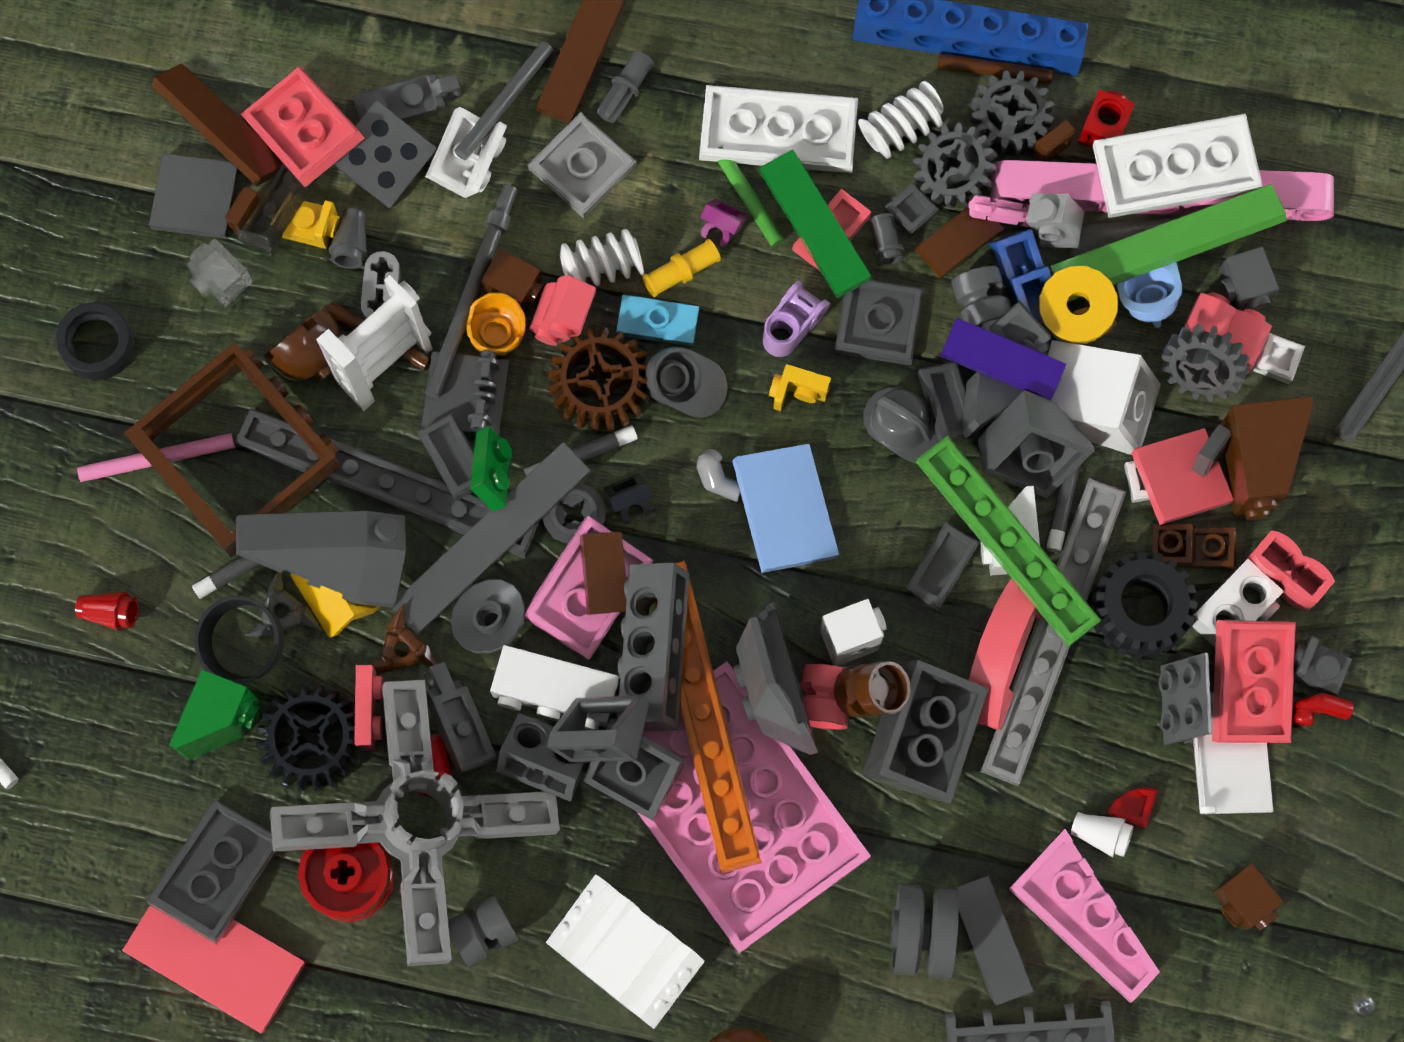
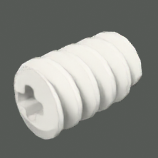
[858,81,944,159]
[560,229,644,286]

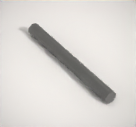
[455,42,553,160]

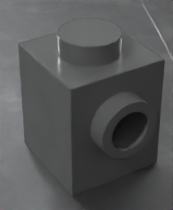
[1219,246,1279,311]

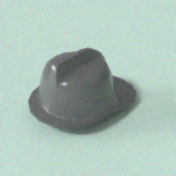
[863,387,939,464]

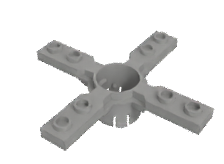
[270,680,560,966]

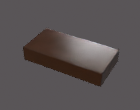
[580,531,627,615]

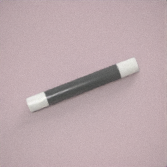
[523,425,638,476]
[1046,466,1080,553]
[192,557,259,599]

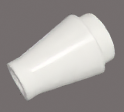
[1070,812,1134,857]

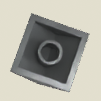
[582,718,684,821]

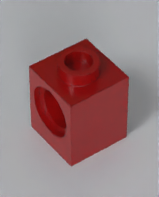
[1078,89,1135,149]

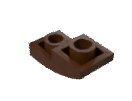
[916,207,1004,279]
[1152,524,1238,570]

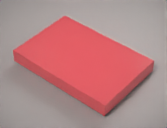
[241,66,365,187]
[1212,620,1296,743]

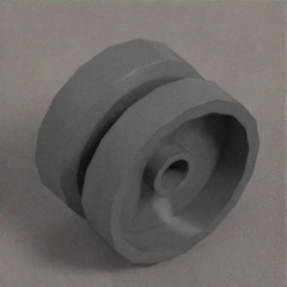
[890,884,959,979]

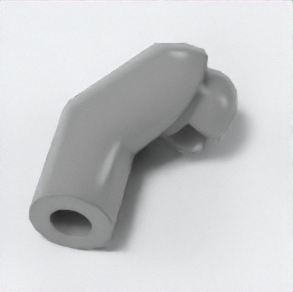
[696,449,741,502]

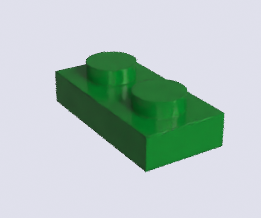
[470,426,512,512]

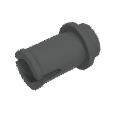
[870,213,905,266]

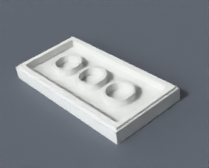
[699,85,858,173]
[1093,114,1263,218]

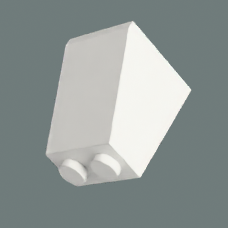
[1044,340,1161,455]

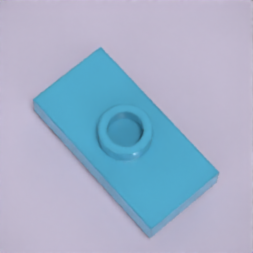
[616,295,699,347]

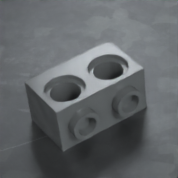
[496,713,589,802]

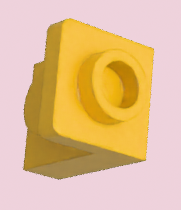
[280,197,341,249]
[769,364,831,411]

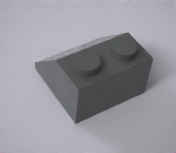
[978,390,1094,498]

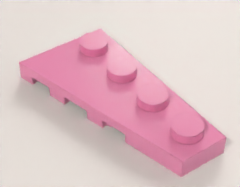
[1009,829,1160,1003]

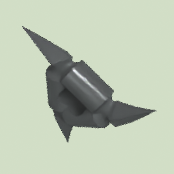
[243,572,322,636]

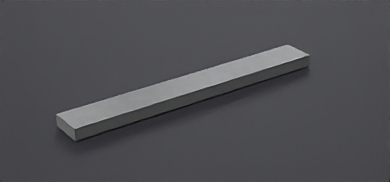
[980,478,1126,786]

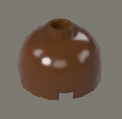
[263,307,341,382]

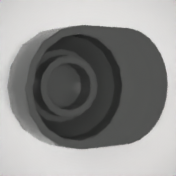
[644,347,728,418]

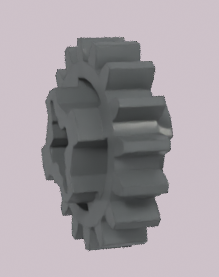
[970,70,1054,155]
[913,123,998,209]
[1161,324,1249,402]

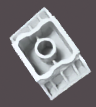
[546,874,705,1029]

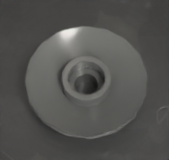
[450,579,526,654]

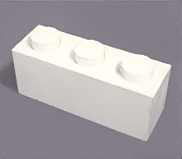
[490,645,621,730]

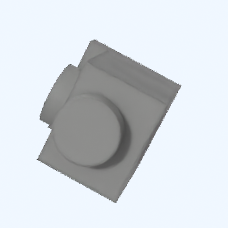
[1026,193,1085,248]

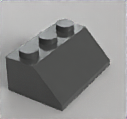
[862,659,988,803]

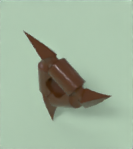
[370,603,438,671]

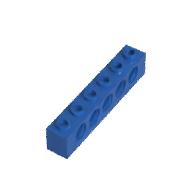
[853,0,1088,76]

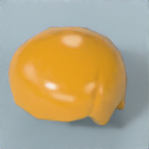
[466,293,526,356]

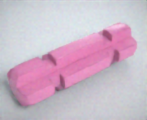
[968,195,1031,228]

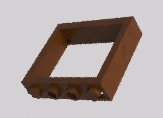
[124,342,341,558]

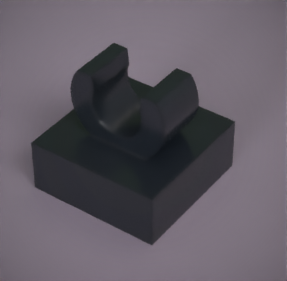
[603,473,652,524]

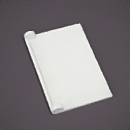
[1193,693,1273,814]

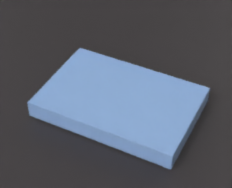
[732,444,839,573]

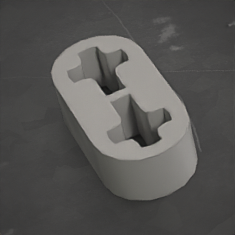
[361,251,401,319]

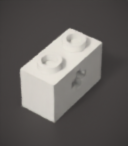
[820,599,887,666]

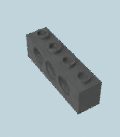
[616,563,690,731]

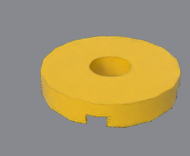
[1039,266,1118,344]

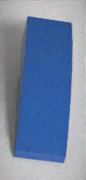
[989,229,1063,348]

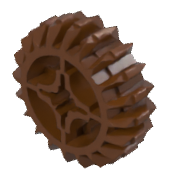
[547,327,650,433]

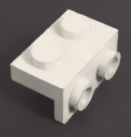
[425,107,507,198]

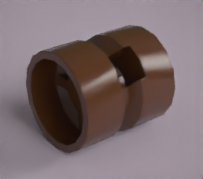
[834,661,911,718]

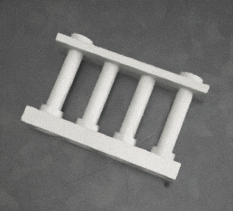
[316,275,433,411]

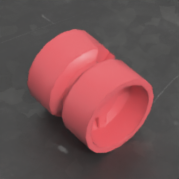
[800,664,849,730]

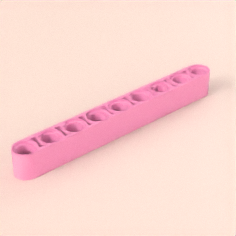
[990,160,1334,221]

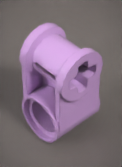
[763,280,830,357]

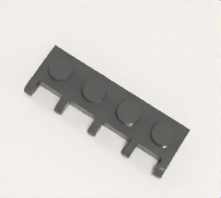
[945,1001,1115,1042]

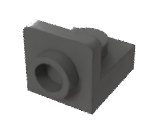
[989,301,1051,354]
[1294,636,1352,696]

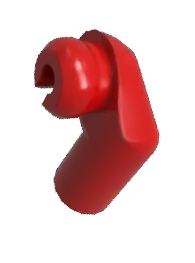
[1292,693,1354,727]

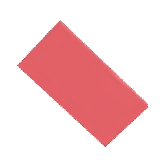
[122,906,306,1034]

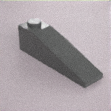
[236,511,406,608]

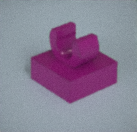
[700,198,749,247]

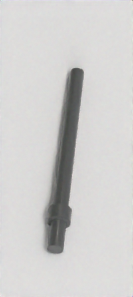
[425,184,518,399]

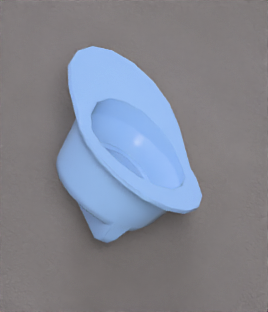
[1117,262,1182,328]

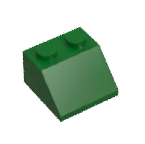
[169,670,261,760]

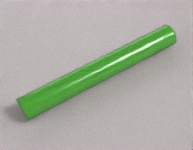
[718,146,785,248]

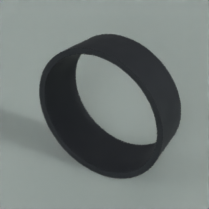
[195,596,284,684]

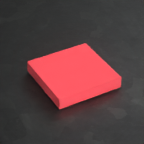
[1131,428,1234,525]

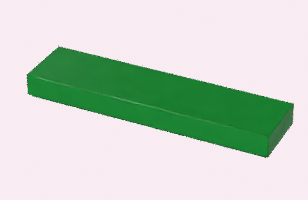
[759,149,871,299]

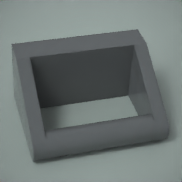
[547,695,649,762]

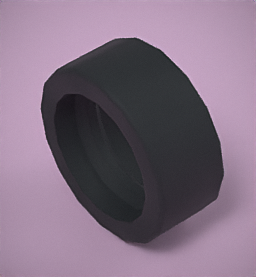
[55,302,135,381]

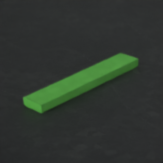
[1051,184,1287,302]
[916,436,1101,647]

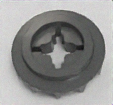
[543,483,605,545]

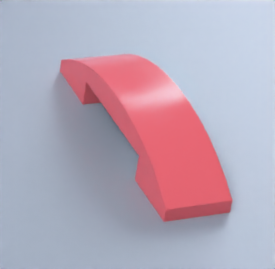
[969,578,1042,731]

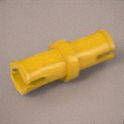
[642,239,721,298]

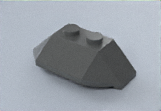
[733,601,818,755]

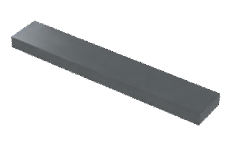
[392,442,591,635]

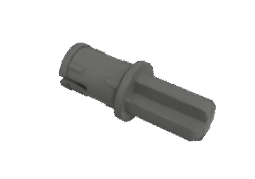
[597,50,654,123]

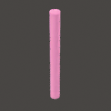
[77,433,236,482]

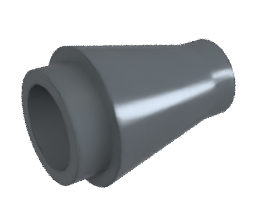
[329,208,367,269]

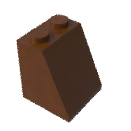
[1220,396,1313,521]

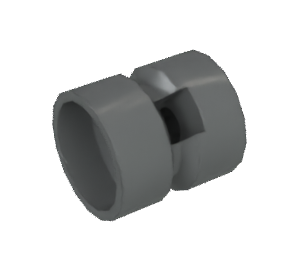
[951,266,1012,332]
[448,894,519,969]

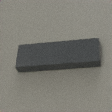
[956,875,1034,1006]

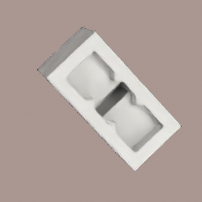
[1192,559,1284,647]

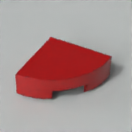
[1106,787,1158,829]

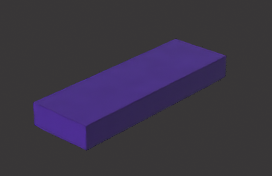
[940,318,1067,401]

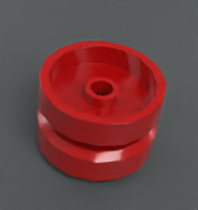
[298,842,395,923]

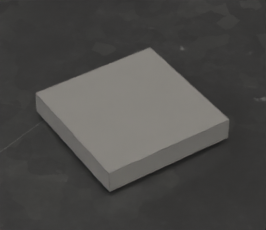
[528,112,637,218]

